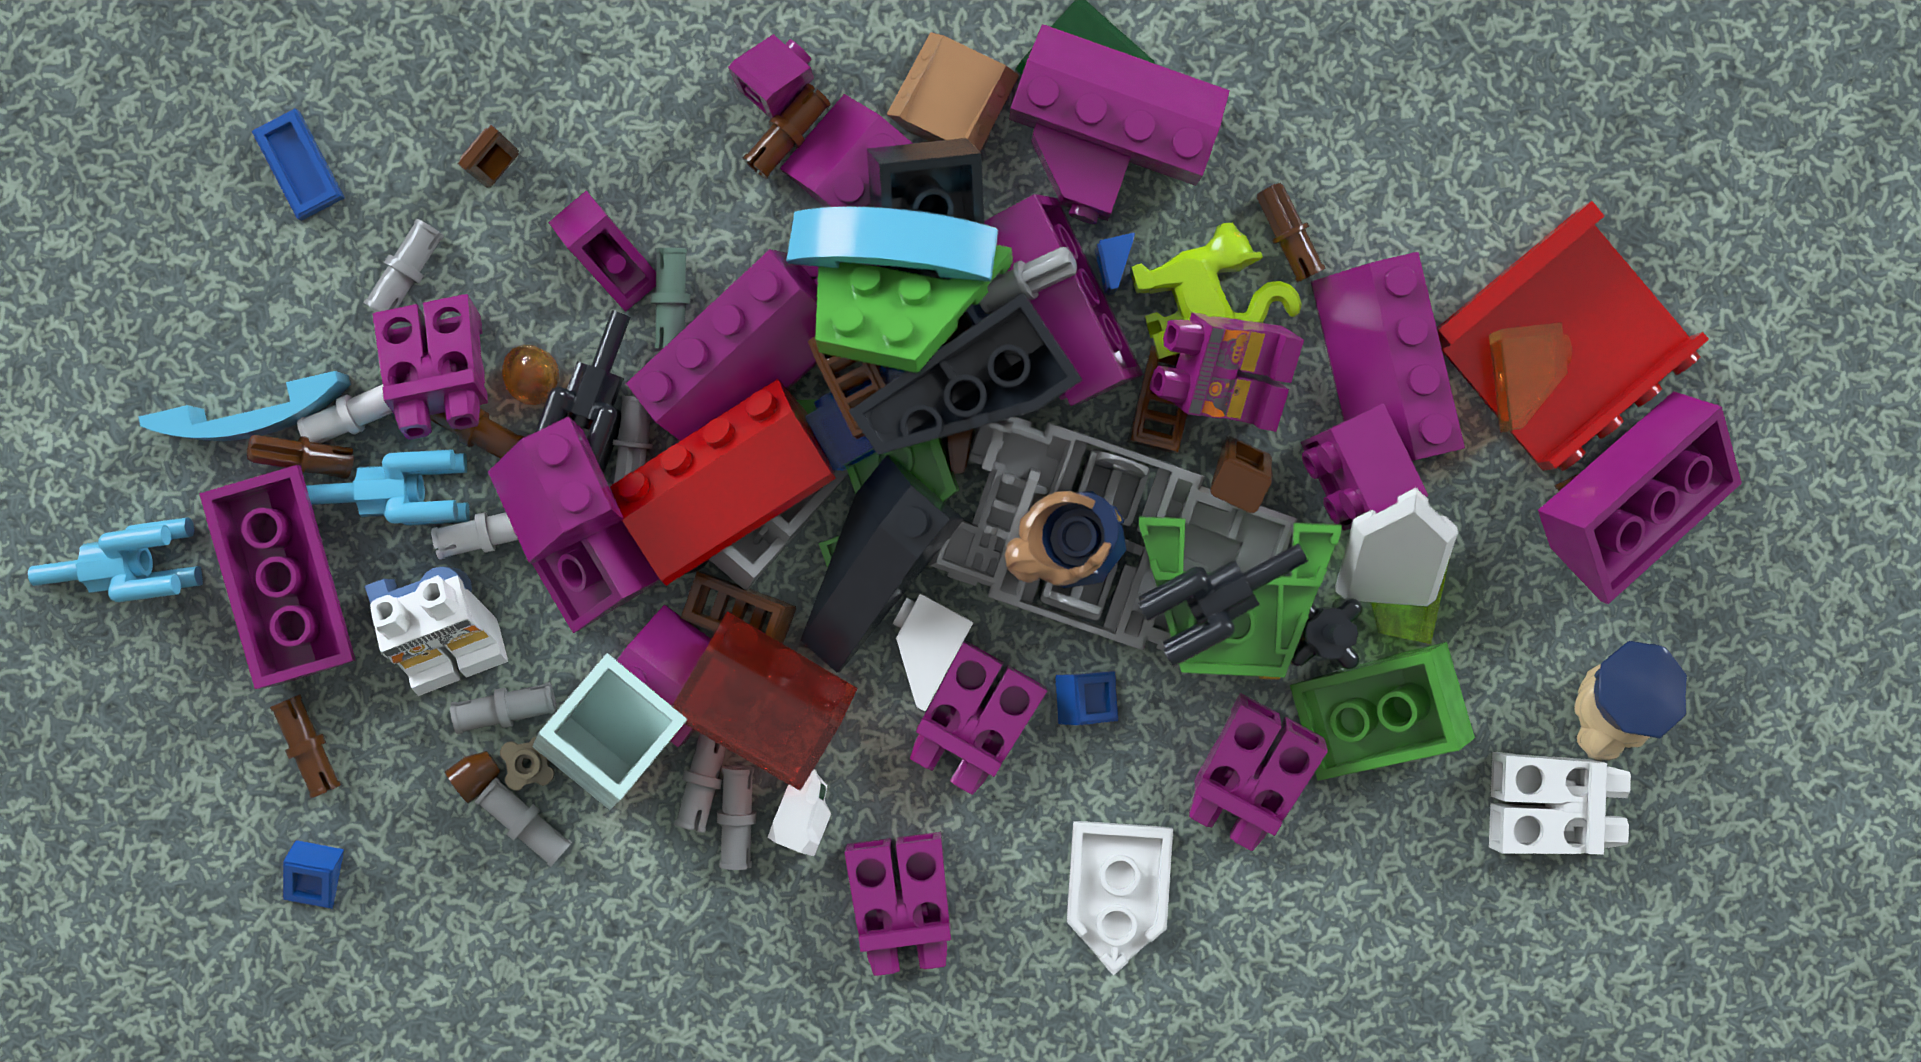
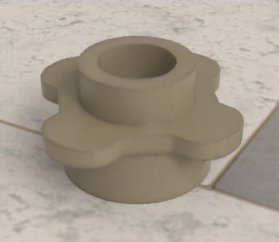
[500,736,554,791]

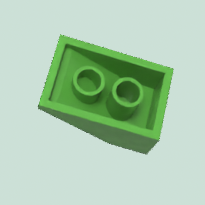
[1290,642,1475,781]

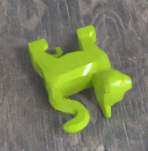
[1130,222,1302,359]

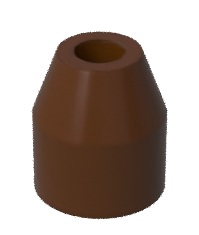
[445,751,501,803]

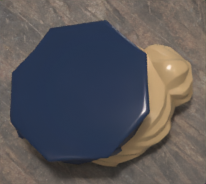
[1574,641,1687,761]

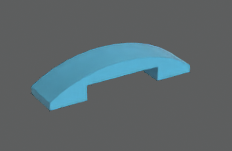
[787,207,998,282]
[138,371,351,441]

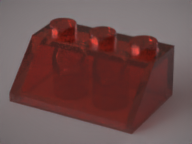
[671,611,858,791]

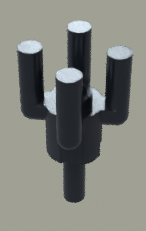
[535,310,631,475]
[1138,543,1309,667]
[1290,598,1362,669]

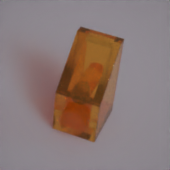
[1489,323,1572,433]

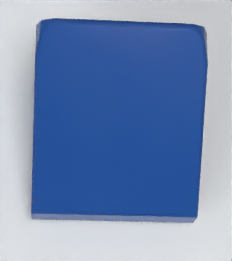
[1095,233,1135,296]
[1055,671,1118,725]
[283,840,344,909]

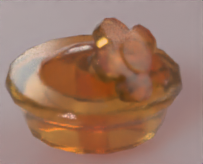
[502,344,559,405]

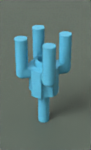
[306,449,470,526]
[28,517,203,602]

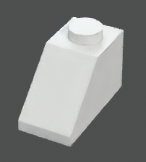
[893,594,973,711]

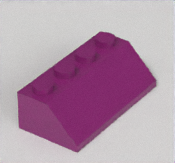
[1009,24,1230,186]
[984,194,1144,406]
[626,249,818,441]
[1311,252,1465,461]
[1538,391,1742,604]
[199,465,356,689]

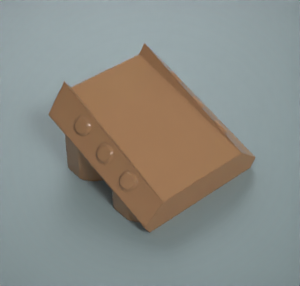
[887,32,1019,151]

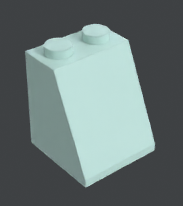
[532,653,687,810]

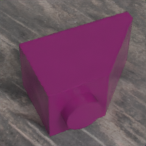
[728,34,814,118]
[1031,123,1131,224]
[548,190,656,312]

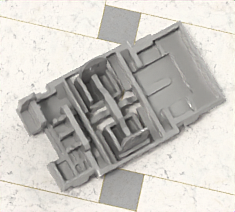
[930,417,1297,651]

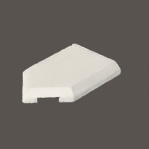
[1335,488,1458,606]
[1067,821,1173,976]

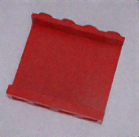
[1437,201,1709,471]

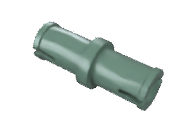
[651,248,691,349]

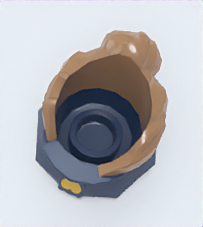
[1005,491,1126,589]

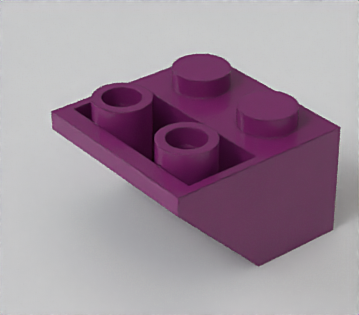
[1300,403,1429,531]

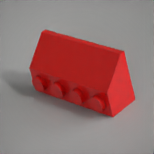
[610,379,836,586]

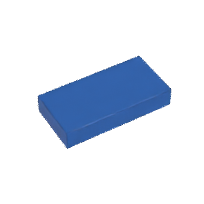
[251,108,345,221]

